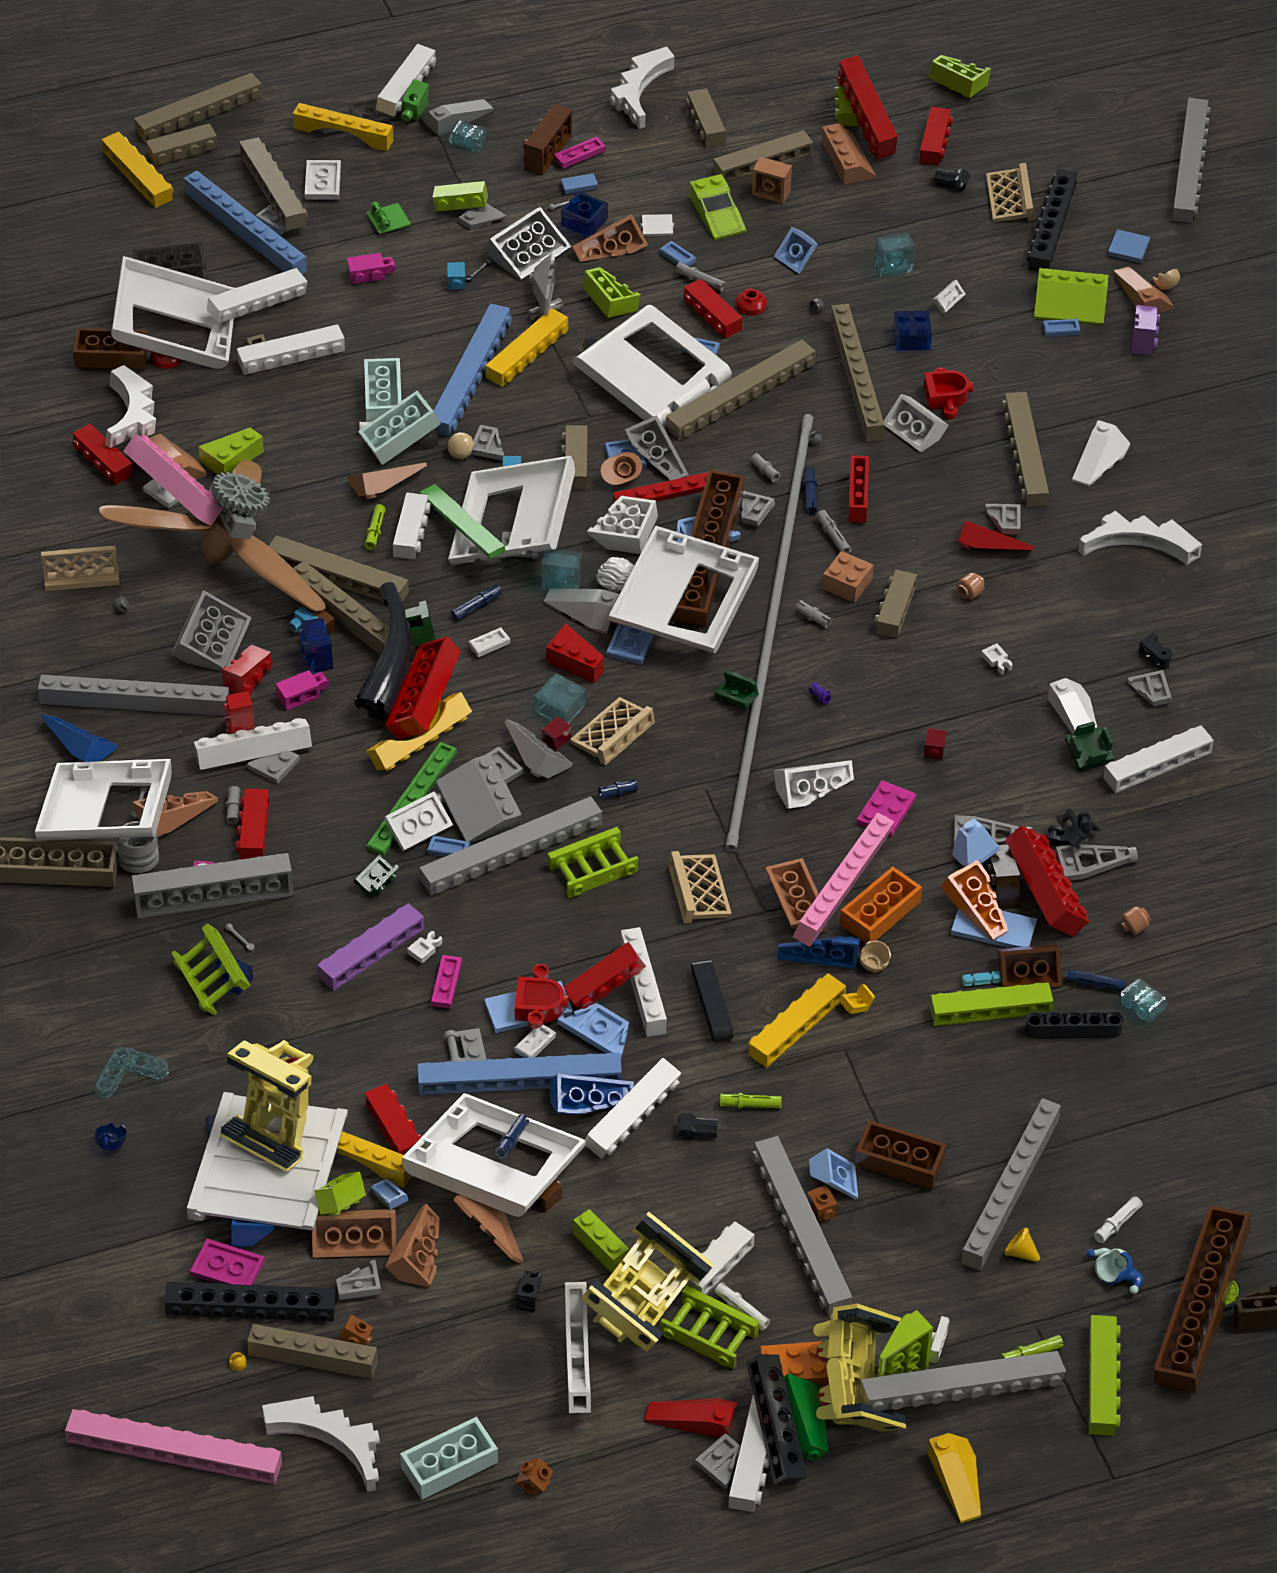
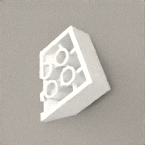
[587,496,658,554]

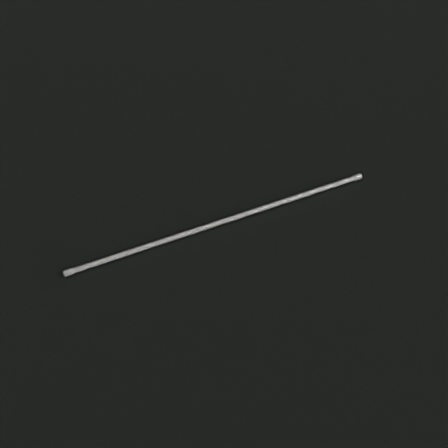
[725,414,814,852]

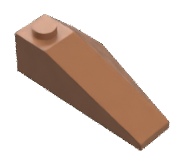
[385,1204,440,1287]

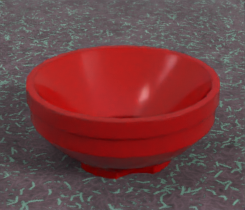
[735,288,767,315]
[151,341,182,369]

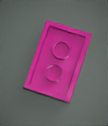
[857,781,916,837]
[190,1239,265,1285]

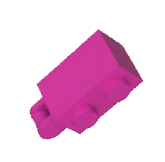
[347,253,396,284]
[276,670,330,711]

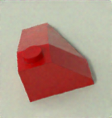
[958,520,1035,550]
[644,1398,738,1438]

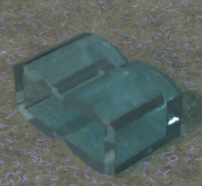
[449,120,488,152]
[1121,978,1167,1022]

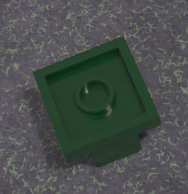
[405,601,436,650]
[1064,721,1114,771]

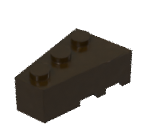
[984,845,1020,909]
[1233,1283,1277,1330]

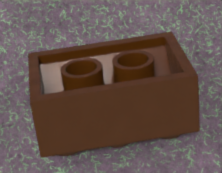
[997,944,1062,987]

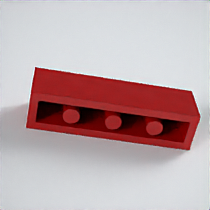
[919,107,953,165]
[683,279,743,339]
[72,424,133,485]
[848,455,869,523]
[236,789,269,860]
[563,941,646,1010]
[365,1084,422,1155]

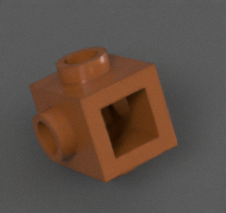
[337,1315,373,1346]
[515,1458,553,1496]

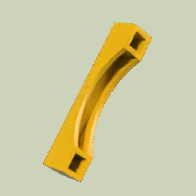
[293,103,393,151]
[367,692,472,771]
[336,1131,412,1188]

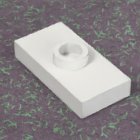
[933,280,965,314]
[143,479,178,508]
[469,627,510,657]
[515,1025,556,1058]
[929,1316,949,1364]

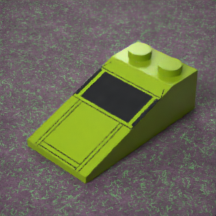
[689,174,746,240]

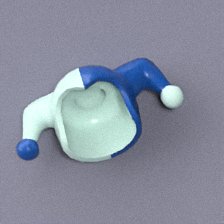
[1086,1248,1144,1294]

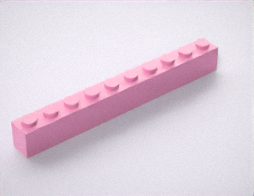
[124,433,223,526]
[793,812,894,947]
[65,1409,282,1485]

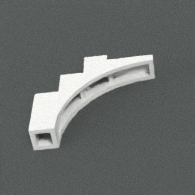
[609,47,674,129]
[105,365,156,448]
[1078,511,1202,565]
[565,1282,591,1413]
[262,1396,380,1492]

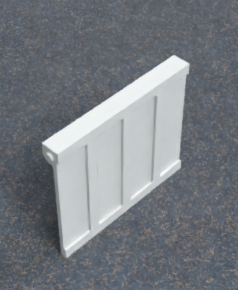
[187,1092,348,1231]

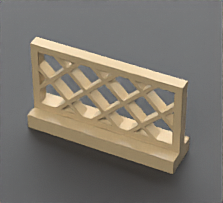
[986,163,1035,222]
[41,546,120,591]
[570,697,655,765]
[668,851,731,924]

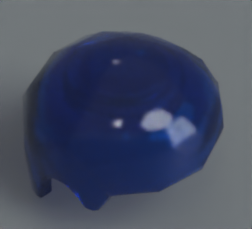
[94,1122,127,1151]

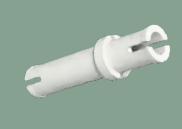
[1094,1196,1143,1243]
[714,1282,770,1331]

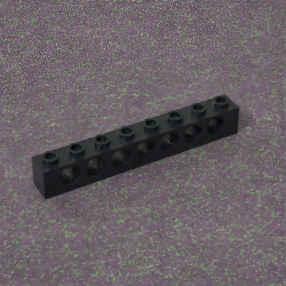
[1026,168,1078,271]
[164,1282,336,1322]

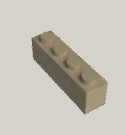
[685,88,726,147]
[146,124,218,166]
[562,425,587,489]
[874,570,917,639]

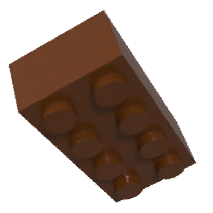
[523,104,572,175]
[73,328,148,370]
[854,1120,947,1190]

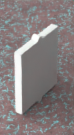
[641,214,674,236]

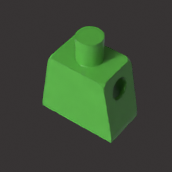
[401,79,429,121]

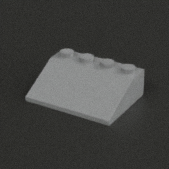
[484,207,571,281]
[171,590,251,671]
[436,753,522,843]

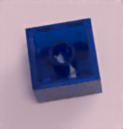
[561,191,608,237]
[893,310,932,351]
[299,617,333,673]

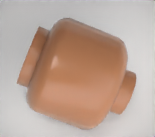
[957,573,985,600]
[1120,906,1151,935]

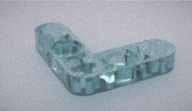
[96,1047,169,1098]

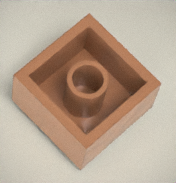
[752,157,792,204]
[823,551,874,603]

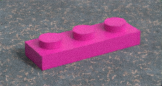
[554,137,606,169]
[431,955,462,1009]

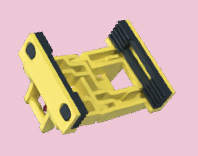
[220,1040,313,1172]
[581,1212,714,1352]
[813,1304,906,1432]

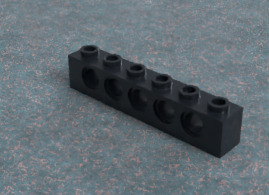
[746,1354,807,1485]

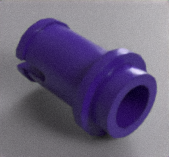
[808,682,832,704]

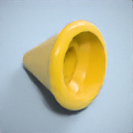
[1004,1228,1040,1262]

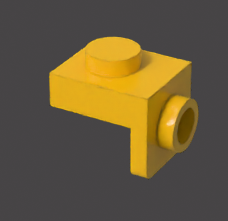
[839,984,875,1014]

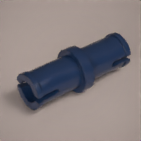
[598,779,638,799]

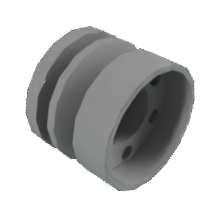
[116,821,159,873]

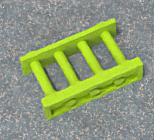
[548,827,638,898]
[172,923,251,1015]
[660,1285,760,1369]

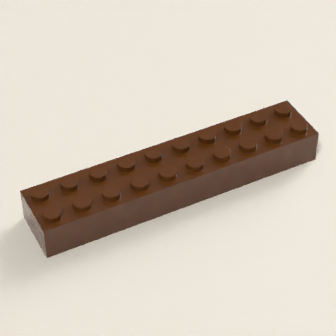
[670,470,745,627]
[1154,1205,1251,1393]

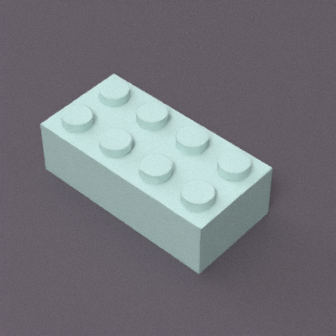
[364,358,401,422]
[358,391,441,465]
[400,1417,498,1500]

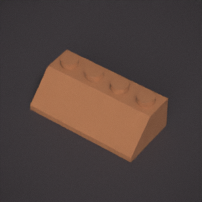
[821,124,876,185]
[765,858,828,933]
[312,1209,396,1258]

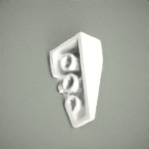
[1072,420,1130,487]
[1048,678,1097,734]
[774,760,854,808]

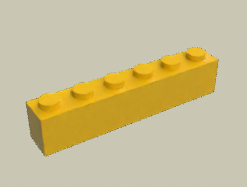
[101,132,173,208]
[486,308,569,387]
[748,973,846,1068]

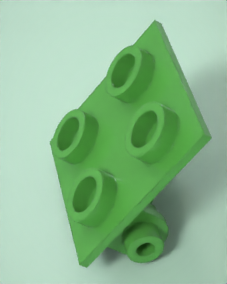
[366,202,411,234]

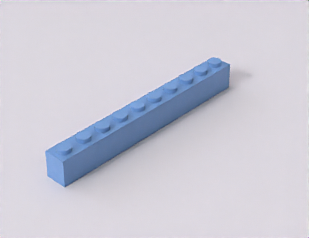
[184,171,307,274]
[430,303,512,437]
[418,1053,622,1095]

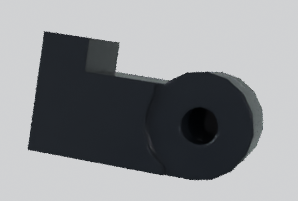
[1138,633,1172,669]
[516,1270,542,1312]

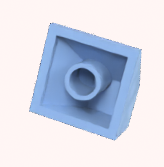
[774,227,818,274]
[952,818,1000,867]
[809,1148,858,1200]

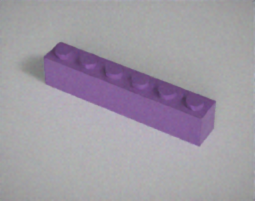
[318,903,424,991]

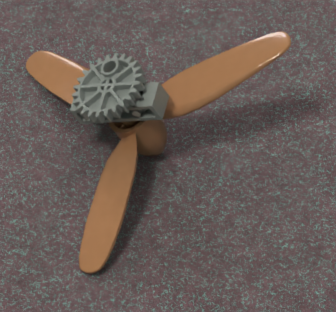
[99,460,326,612]

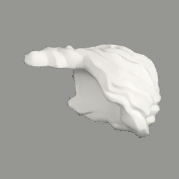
[596,557,634,593]

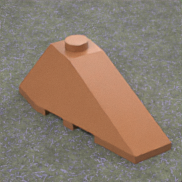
[572,214,648,262]
[1113,267,1174,313]
[149,434,207,479]
[347,462,427,499]
[132,791,218,837]
[453,1195,524,1264]

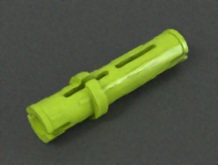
[364,504,386,550]
[720,1093,781,1109]
[1000,1335,1063,1359]

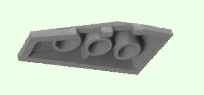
[420,99,493,136]
[529,253,556,315]
[625,415,689,480]
[544,588,620,635]
[505,719,573,778]

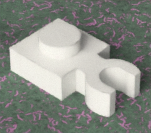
[981,644,1012,674]
[407,931,442,963]

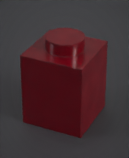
[542,716,571,751]
[924,728,947,760]

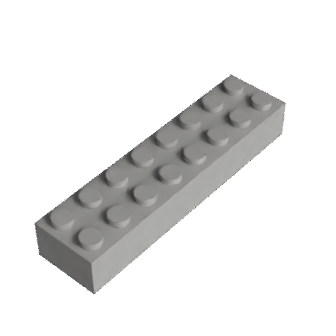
[132,853,293,918]

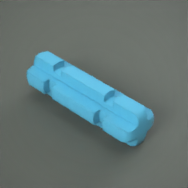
[962,971,1001,987]

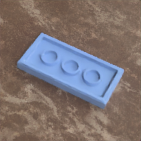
[951,908,1037,948]
[484,981,572,1033]

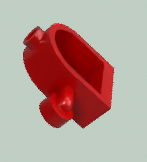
[923,368,973,419]
[514,964,569,1029]

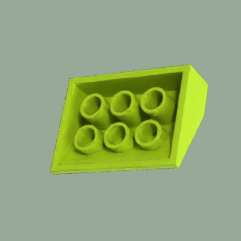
[1034,268,1109,326]
[878,1310,933,1377]

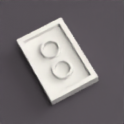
[305,160,341,200]
[384,792,453,852]

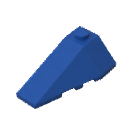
[41,714,118,762]
[778,936,860,969]
[549,1073,634,1115]
[231,1219,274,1247]

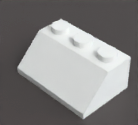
[884,394,949,452]

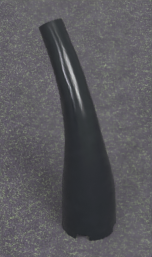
[354,582,409,720]

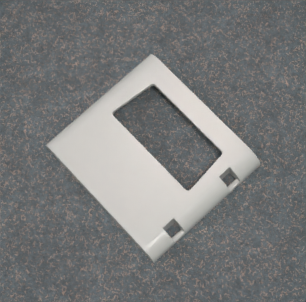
[111,256,235,369]
[573,305,732,429]
[448,456,575,565]
[609,526,759,654]
[35,759,172,841]
[402,1093,586,1217]

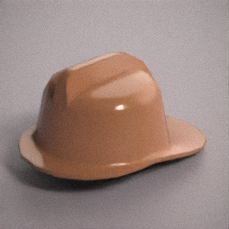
[600,452,642,485]

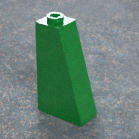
[784,1373,828,1461]

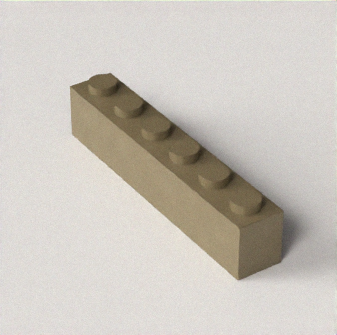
[713,130,813,182]
[247,1324,378,1379]

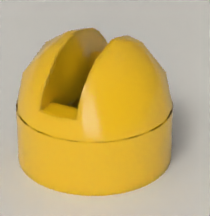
[229,1352,246,1371]

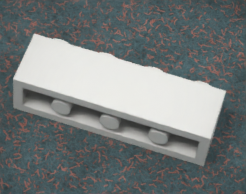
[393,493,431,560]
[684,1222,754,1295]

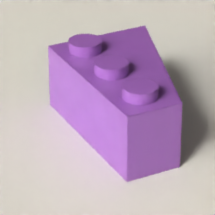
[1131,305,1160,355]

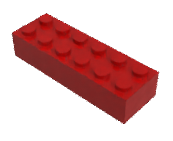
[836,55,898,160]
[385,636,461,741]
[1005,825,1090,936]

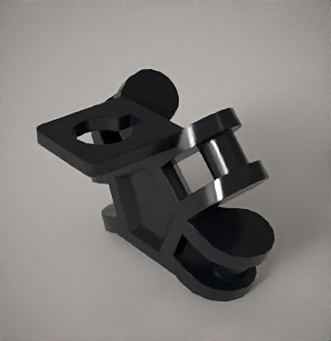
[1047,808,1100,850]

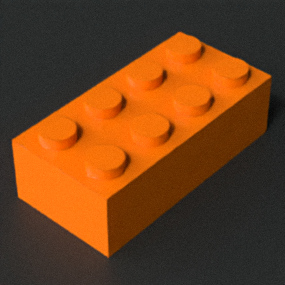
[840,866,922,943]
[760,1341,829,1387]

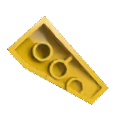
[927,1433,981,1523]

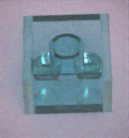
[874,232,915,276]
[542,549,582,590]
[534,673,587,723]

